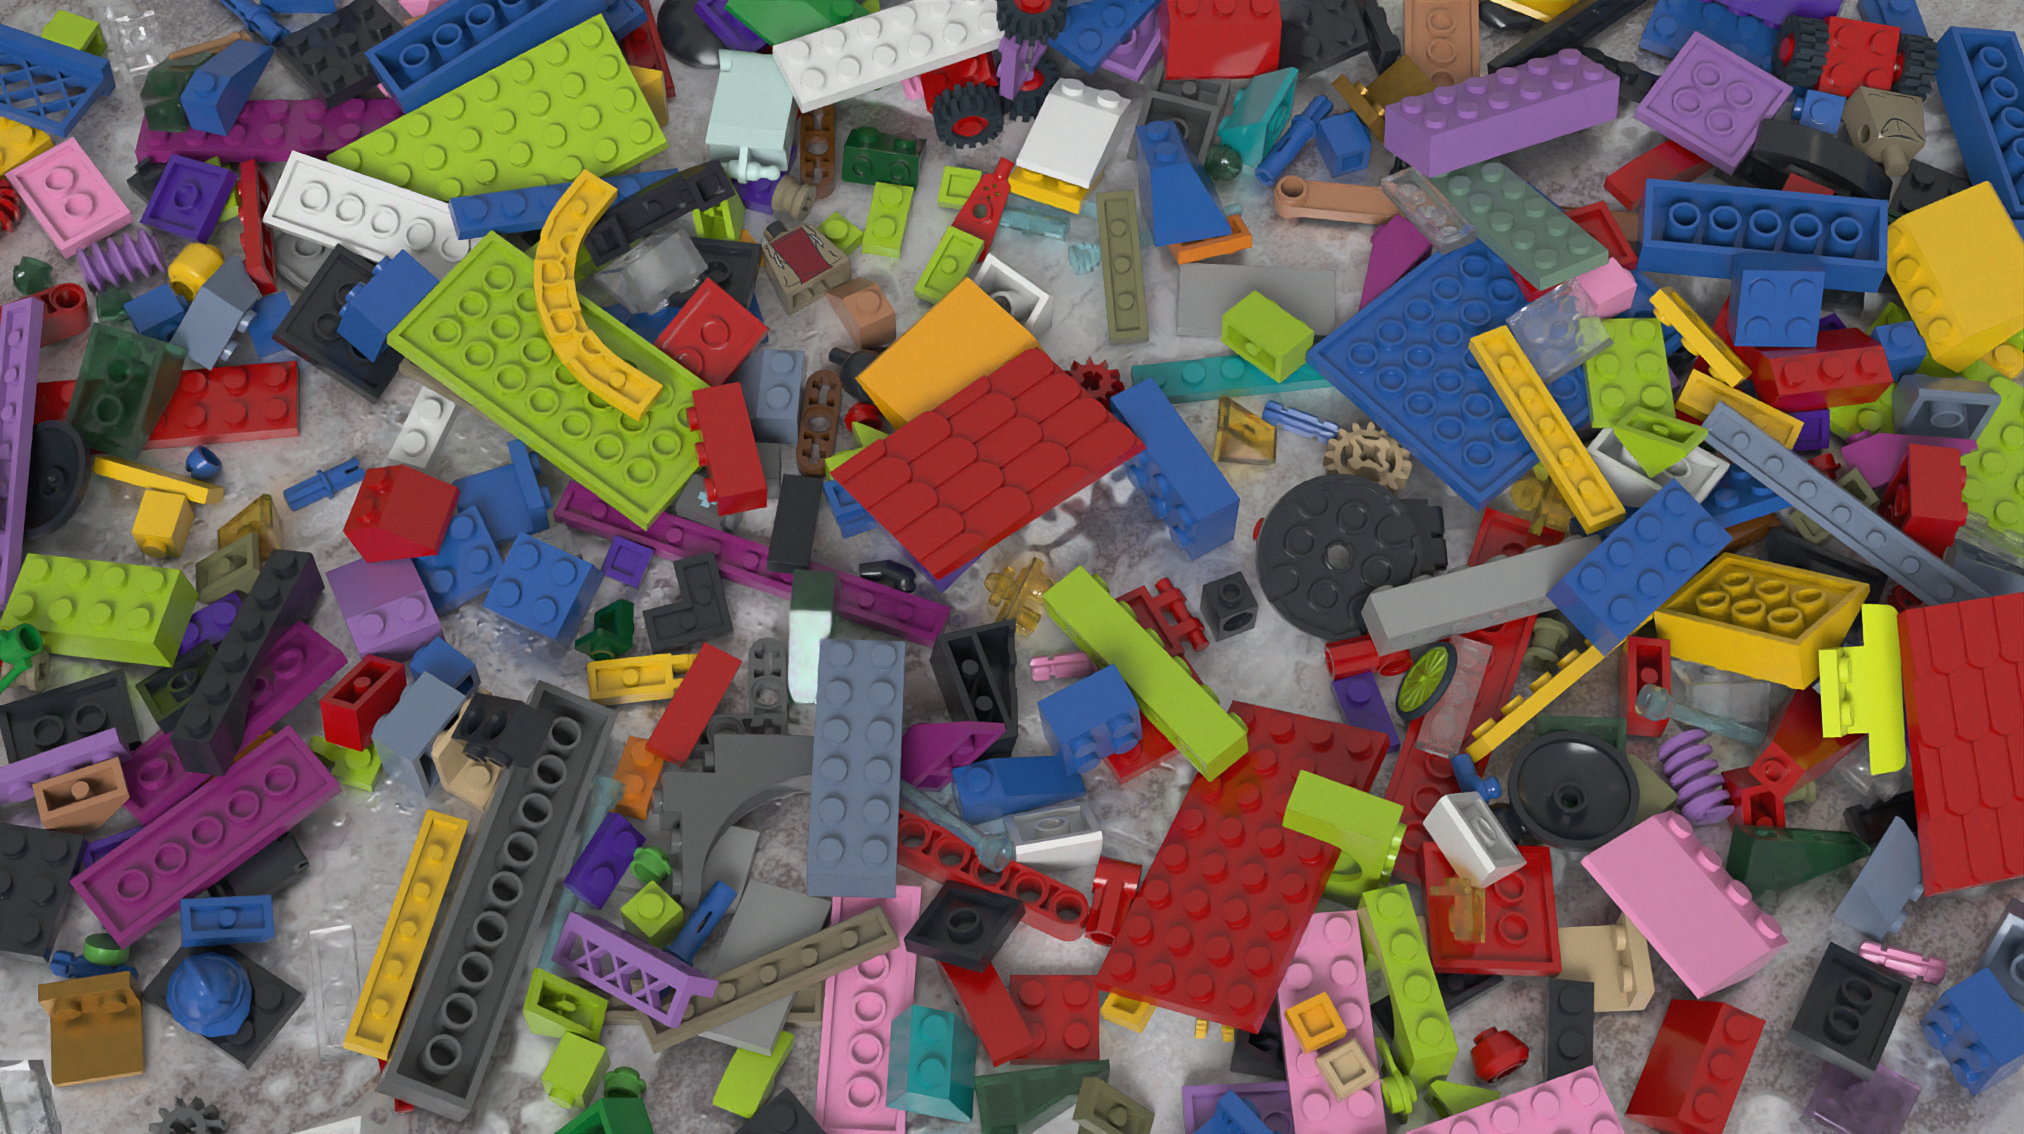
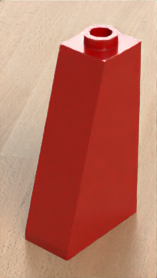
[1748,684,1867,801]

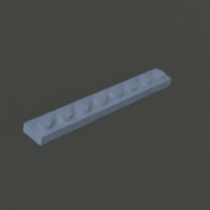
[1701,401,1992,606]

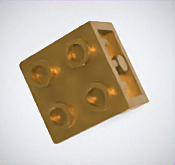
[1331,55,1437,145]
[38,971,145,1087]

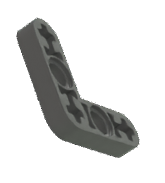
[689,637,789,759]

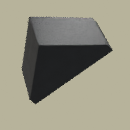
[1230,1017,1287,1081]

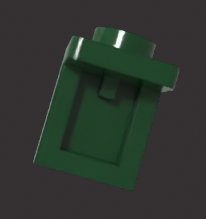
[574,598,634,661]

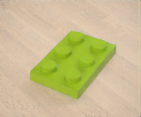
[1578,318,1676,428]

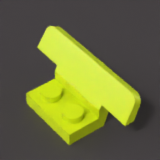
[1818,604,1906,775]

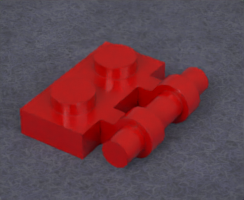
[1115,577,1210,658]

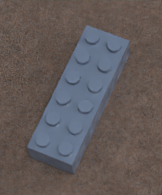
[806,639,906,899]

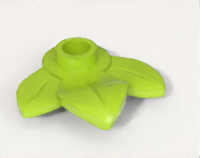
[1374,1036,1417,1125]

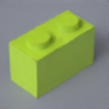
[1221,290,1314,383]

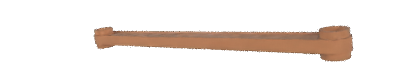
[1273,176,1639,251]

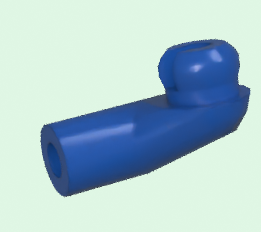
[1450,754,1502,804]

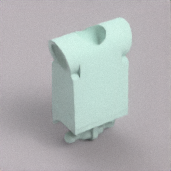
[705,49,798,184]

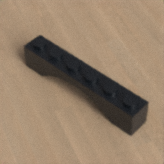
[169,549,325,776]

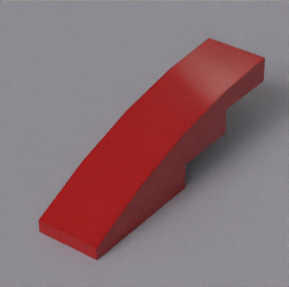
[1603,139,1714,211]
[934,959,1035,1067]

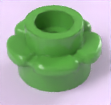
[630,846,672,885]
[603,1067,647,1098]

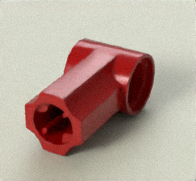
[1324,631,1414,681]
[1085,855,1143,947]

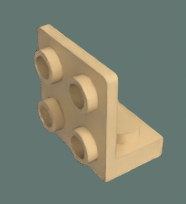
[431,689,500,813]
[1551,911,1655,1012]

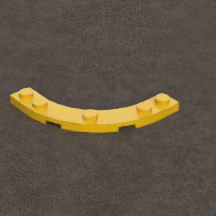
[533,169,663,422]

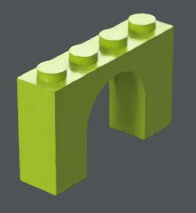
[1282,769,1407,910]
[1357,883,1459,1093]

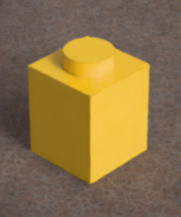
[131,490,195,558]

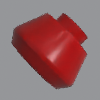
[1470,1027,1529,1085]

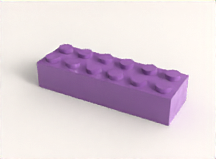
[1384,49,1620,178]

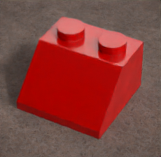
[343,464,461,563]

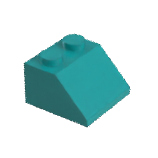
[1217,67,1299,169]
[886,1004,977,1123]

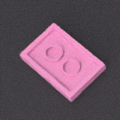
[5,137,134,260]

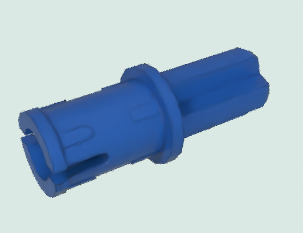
[283,456,365,511]

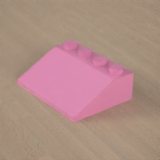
[1580,810,1789,999]

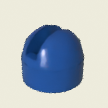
[185,445,222,481]

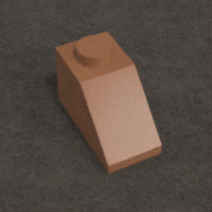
[825,277,896,350]
[32,757,130,835]

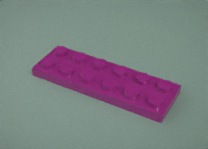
[121,620,348,827]
[69,724,342,950]

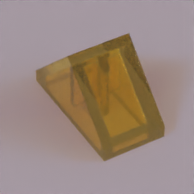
[1213,395,1277,466]
[217,493,284,562]

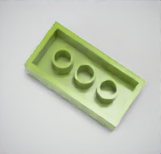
[0,553,199,667]

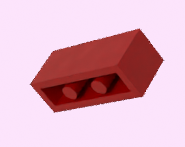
[685,382,767,517]

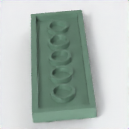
[1413,157,1609,291]

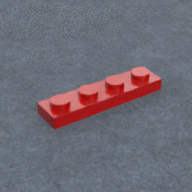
[236,159,278,296]

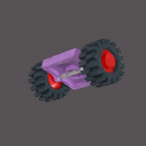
[993,0,1068,122]

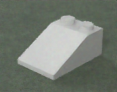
[1016,77,1131,189]
[1586,428,1730,508]

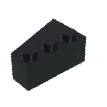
[929,618,1018,764]

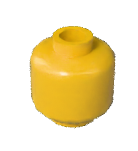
[168,243,225,301]

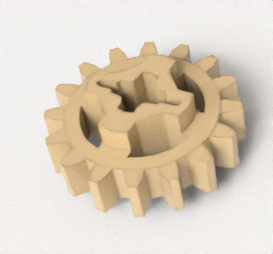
[1322,422,1412,496]

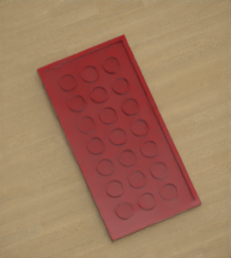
[1094,700,1391,1034]

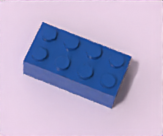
[1109,377,1240,561]
[1546,478,1733,657]

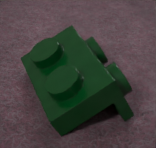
[841,127,927,191]

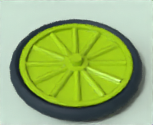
[1395,642,1458,721]

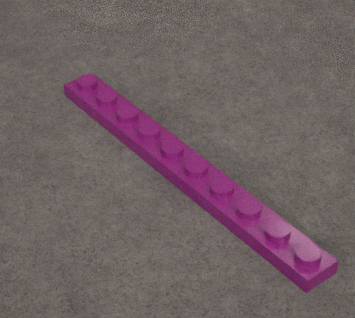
[553,481,951,649]

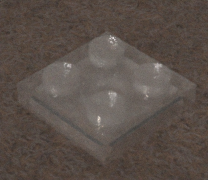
[1505,277,1615,386]

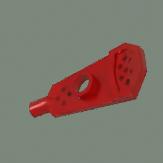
[940,157,1015,265]

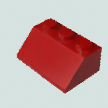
[1158,0,1282,80]
[1743,327,1894,413]
[1624,999,1766,1134]

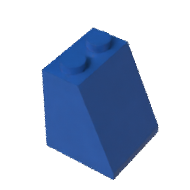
[1135,120,1232,247]

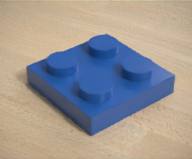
[411,504,505,617]

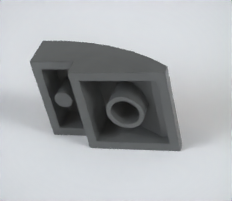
[1127,62,1231,168]

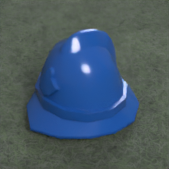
[166,952,252,1037]

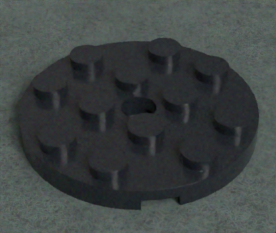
[1255,474,1423,640]

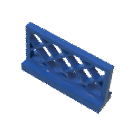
[0,24,116,138]

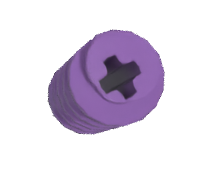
[76,227,167,293]
[1657,729,1735,826]

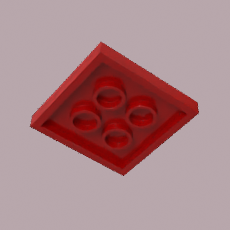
[1418,841,1562,977]

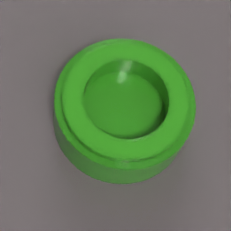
[83,933,131,966]

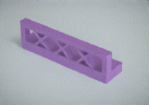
[551,911,719,1028]

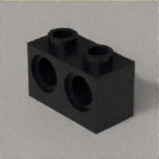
[451,692,554,770]

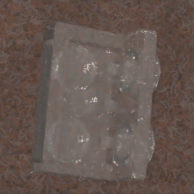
[100,6,171,87]
[1829,738,1913,809]

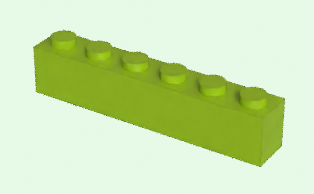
[1042,565,1249,782]

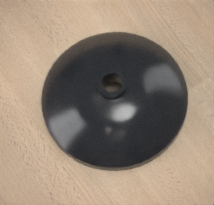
[657,0,730,70]
[23,420,92,540]
[1507,731,1640,852]

